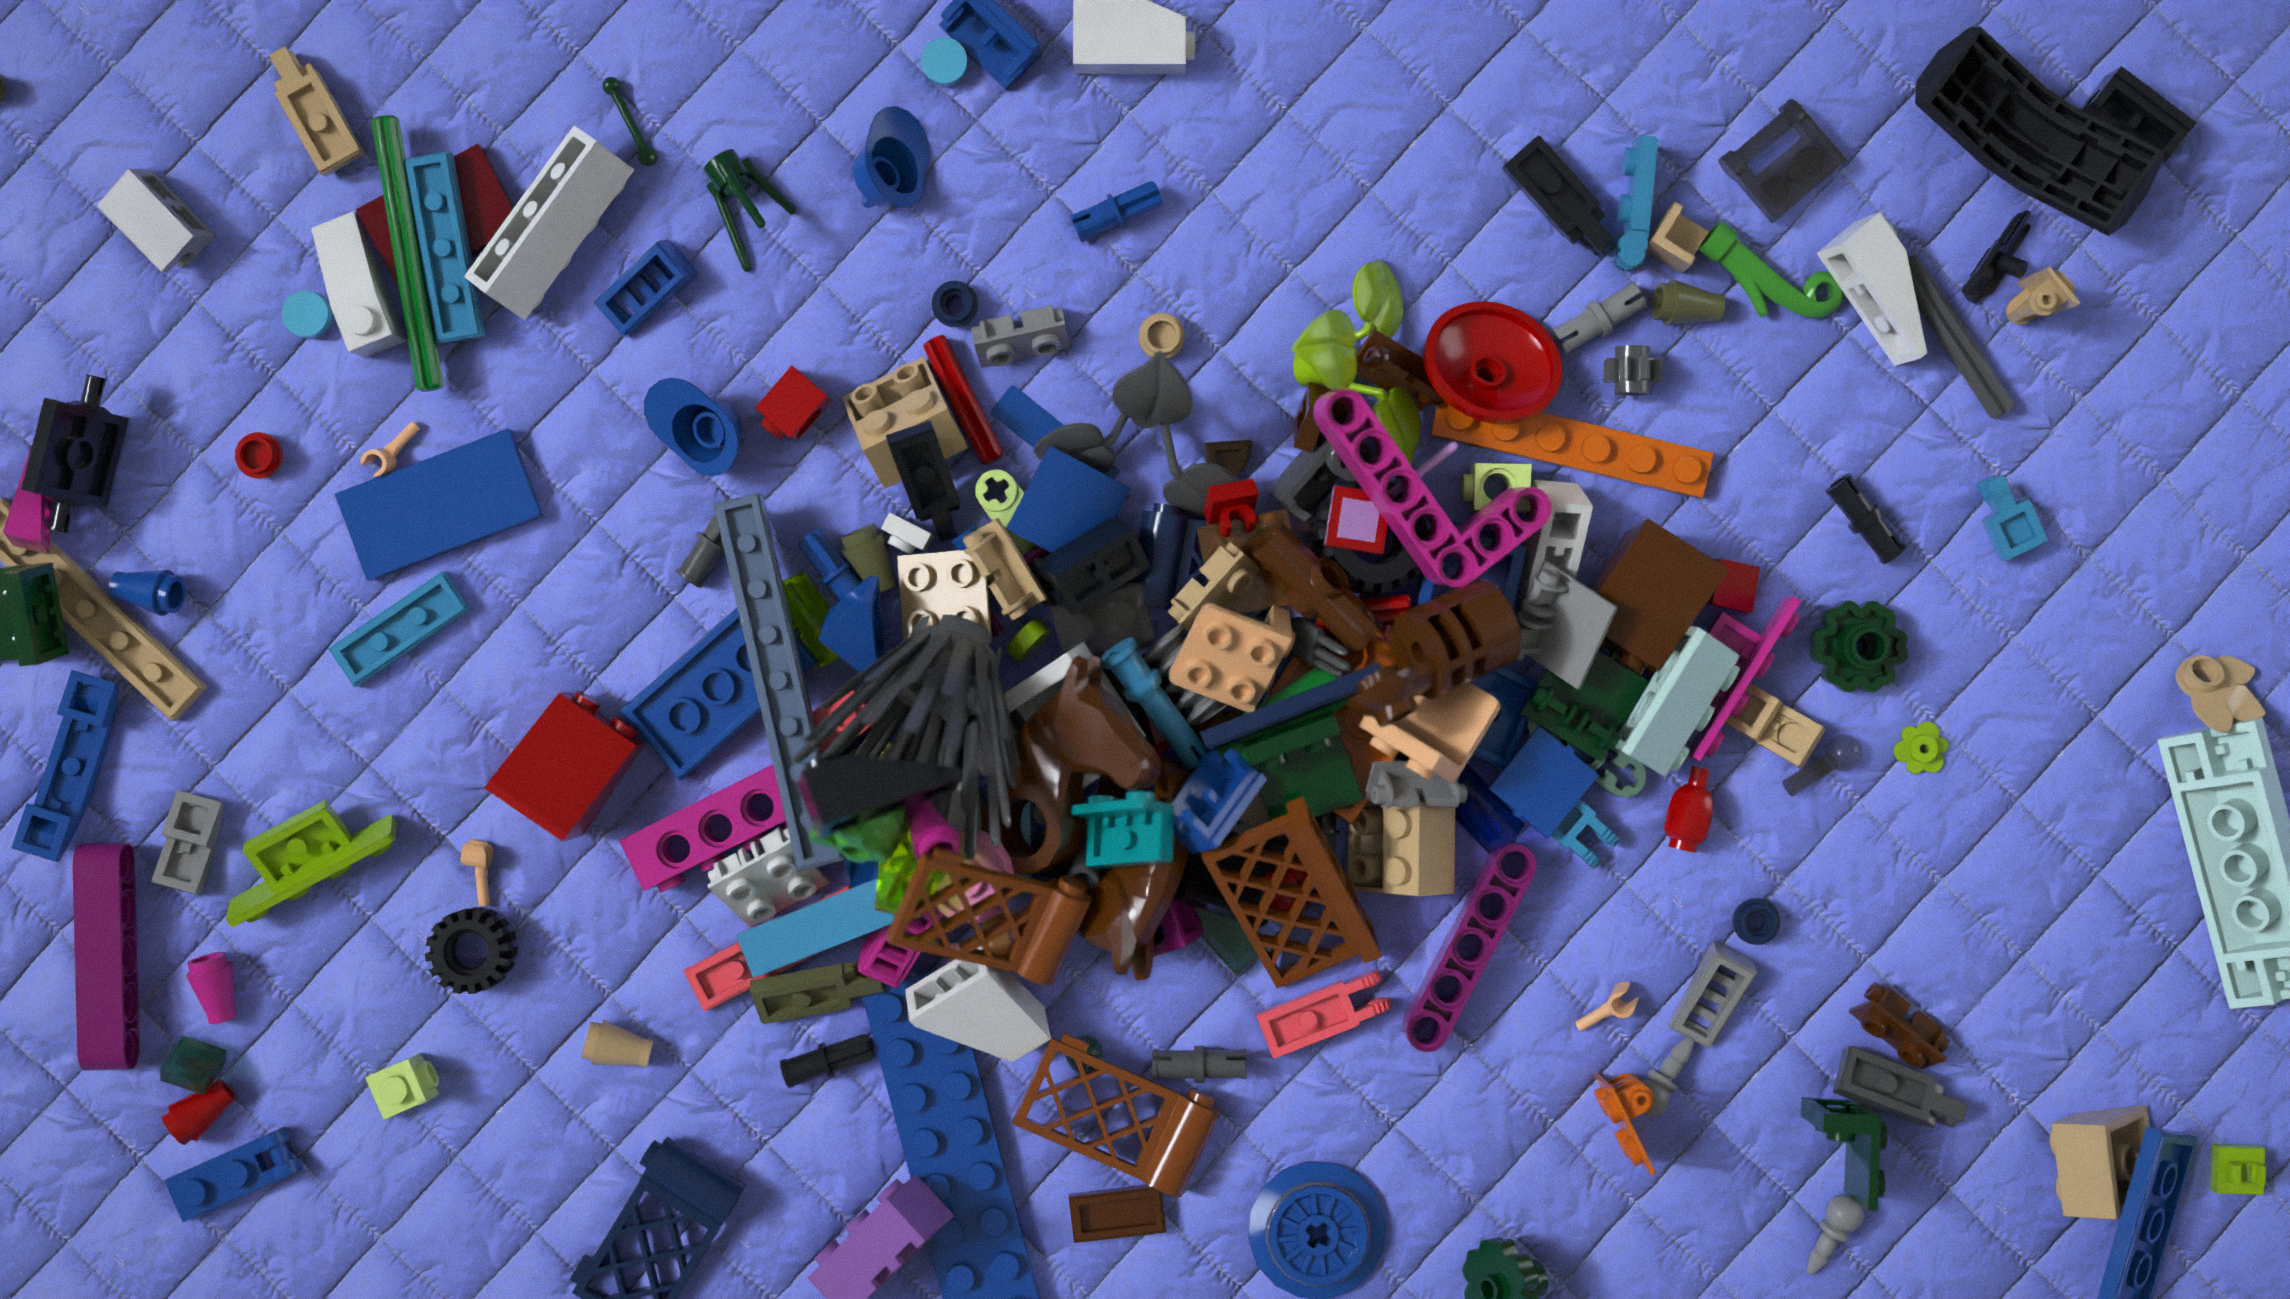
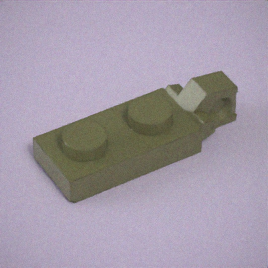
[750,961,884,1024]

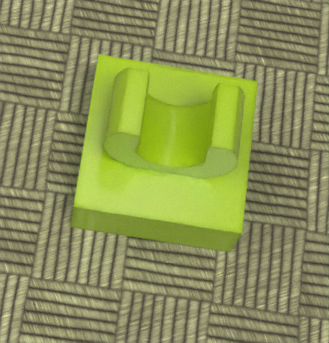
[2210,1143,2266,1195]

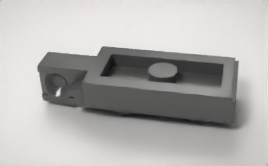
[1833,1046,1968,1128]

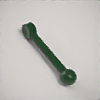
[602,77,658,166]

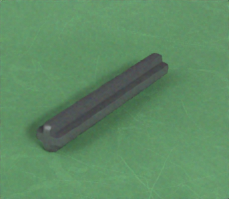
[1908,255,2015,419]

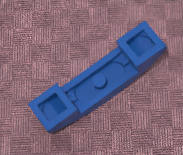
[11,670,119,862]

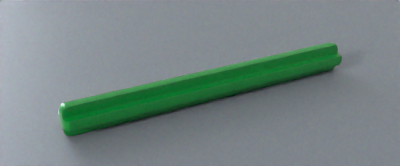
[371,115,444,392]

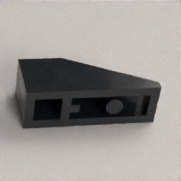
[797,755,963,839]

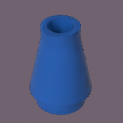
[109,570,186,616]

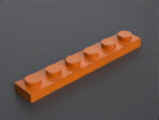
[1429,401,1714,499]

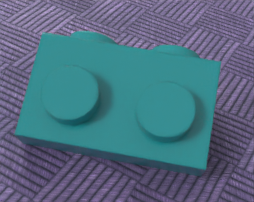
[1071,791,1174,869]

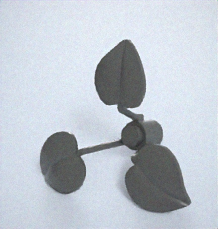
[1033,351,1239,517]

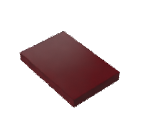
[356,144,514,291]

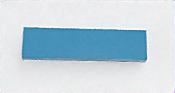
[403,151,486,345]
[736,869,908,978]

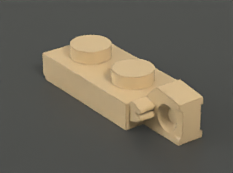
[269,46,365,177]

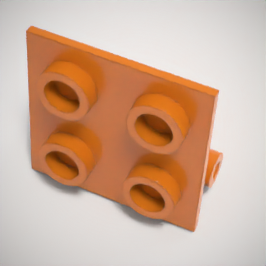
[1593,1073,1656,1175]

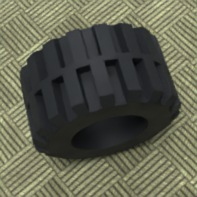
[1308,480,1431,596]

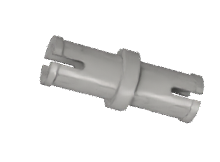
[1551,282,1647,355]

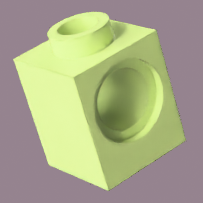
[1461,463,1532,514]

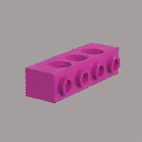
[619,764,788,893]

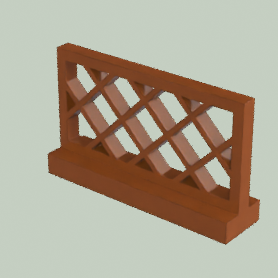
[1201,796,1382,989]

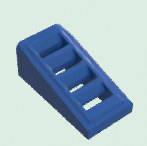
[594,239,698,337]

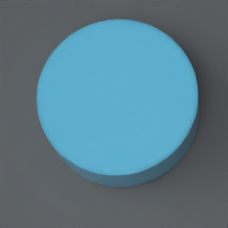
[921,37,968,87]
[282,290,333,339]

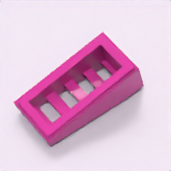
[3,449,51,554]
[858,896,943,988]

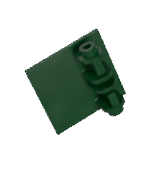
[1520,651,1649,762]

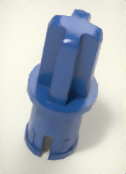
[1070,181,1163,243]
[798,528,861,601]

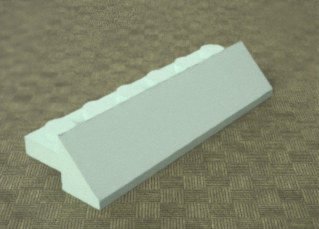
[2158,717,2290,1009]

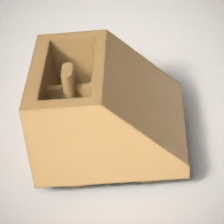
[841,357,968,489]
[1347,800,1455,896]

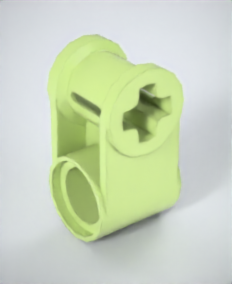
[975,469,1037,556]

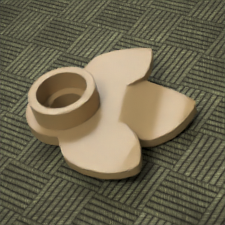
[2175,655,2266,733]

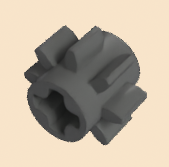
[1604,345,1662,396]

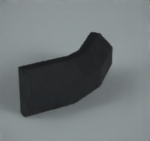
[1915,26,2164,236]

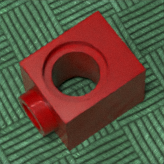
[755,365,832,442]

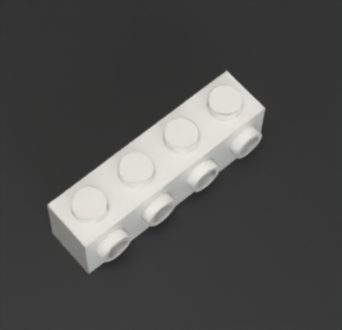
[464,126,634,320]

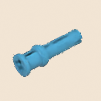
[1101,637,1210,769]

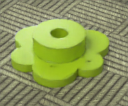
[1893,722,1948,774]

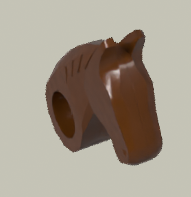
[981,655,1161,875]
[1059,753,1191,980]

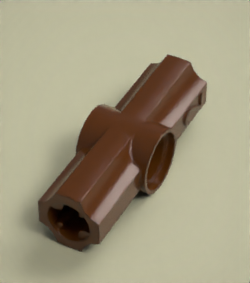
[1252,523,1384,652]

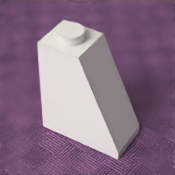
[1073,0,1195,74]
[905,946,1051,1062]

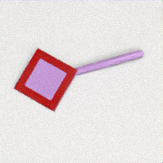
[1324,442,1458,554]

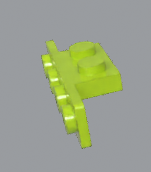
[226,799,397,927]

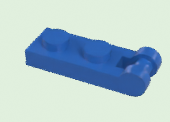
[164,1126,303,1222]

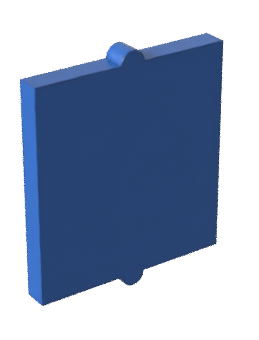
[1488,726,1599,838]

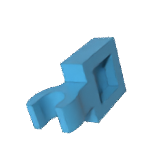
[1977,475,2049,561]

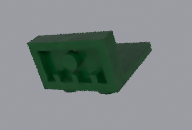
[0,562,69,666]
[1242,711,1362,821]
[1801,1097,1888,1211]

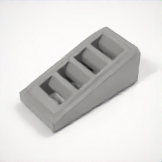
[1668,941,1758,1049]

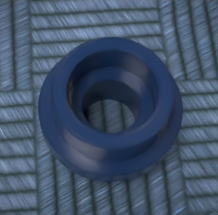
[932,281,978,328]
[1732,898,1780,945]

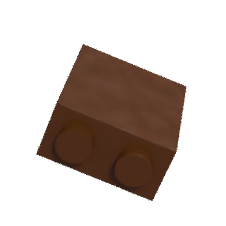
[1591,519,1729,675]

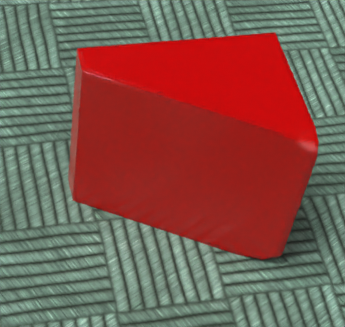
[1705,558,1760,613]

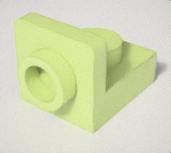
[365,1053,439,1120]

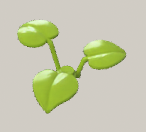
[1291,259,1421,464]

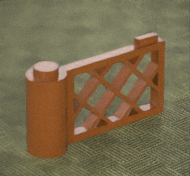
[885,847,1092,986]
[1012,1032,1220,1198]

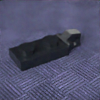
[1502,135,1614,256]
[886,420,961,542]

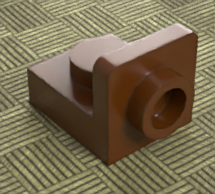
[1294,382,1349,453]

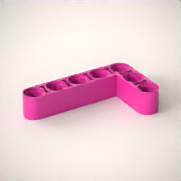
[1313,389,1551,588]

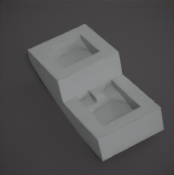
[151,790,224,896]

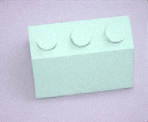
[1615,626,1740,777]

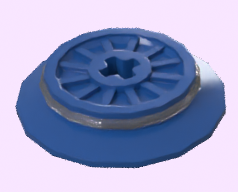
[1248,1161,1386,1299]

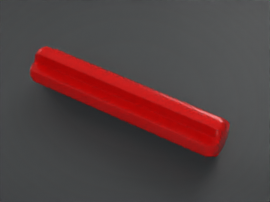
[923,335,1003,465]

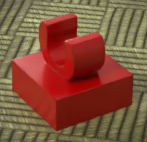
[1203,478,1258,538]

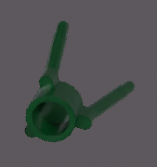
[704,149,796,272]

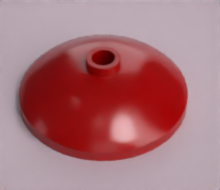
[1423,301,1562,424]

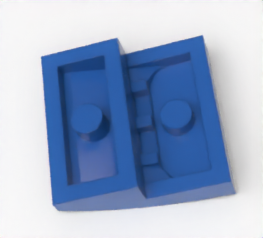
[1005,445,1131,553]

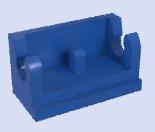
[939,0,1041,91]
[1169,748,1267,855]

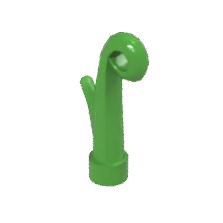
[1698,220,1844,318]

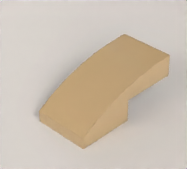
[1724,683,1826,769]

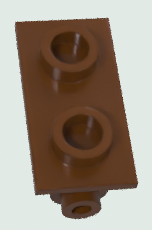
[1355,328,1444,411]
[1849,982,1950,1069]

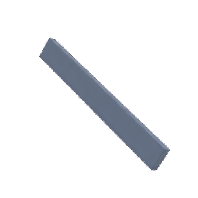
[714,492,847,871]

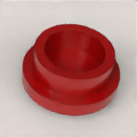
[235,432,283,479]

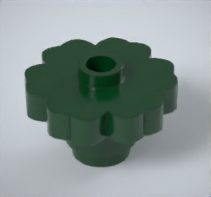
[1809,600,1908,693]
[1462,1237,1549,1299]

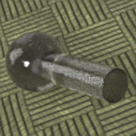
[1783,734,1863,796]

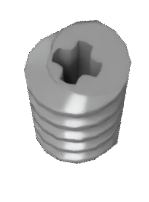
[1143,625,1228,726]

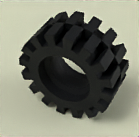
[425,907,518,994]

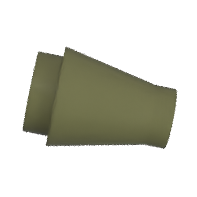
[1652,279,1725,326]
[840,523,897,593]

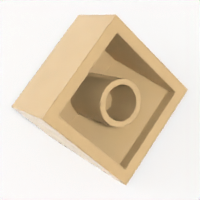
[2050,1105,2150,1220]

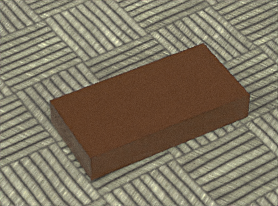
[1069,1185,1166,1243]

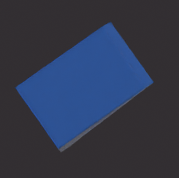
[819,576,885,672]

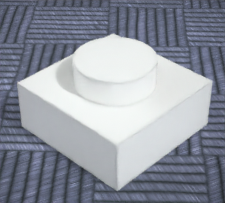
[881,512,935,555]

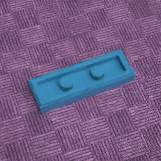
[328,571,473,687]

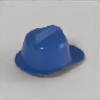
[852,106,930,208]
[644,378,743,476]

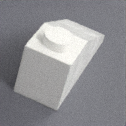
[311,211,408,358]
[1816,212,1927,366]
[1517,480,1593,621]

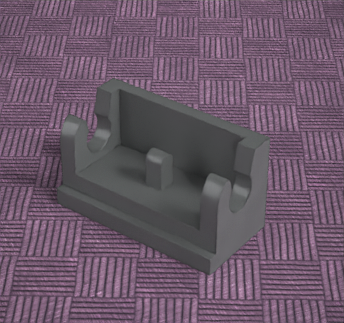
[1266,436,1346,524]

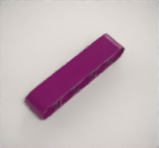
[1402,841,1537,1052]
[72,842,140,1071]

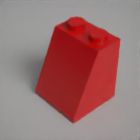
[484,690,645,842]

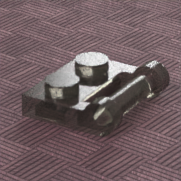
[1718,99,1847,223]

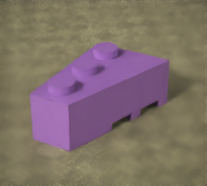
[808,1174,954,1299]

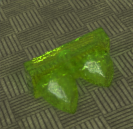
[782,571,841,670]

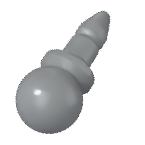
[1642,1037,1694,1116]
[1807,1194,1864,1275]

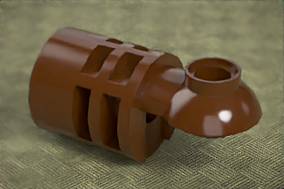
[1346,579,1521,728]

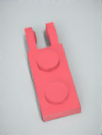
[1256,970,1392,1059]

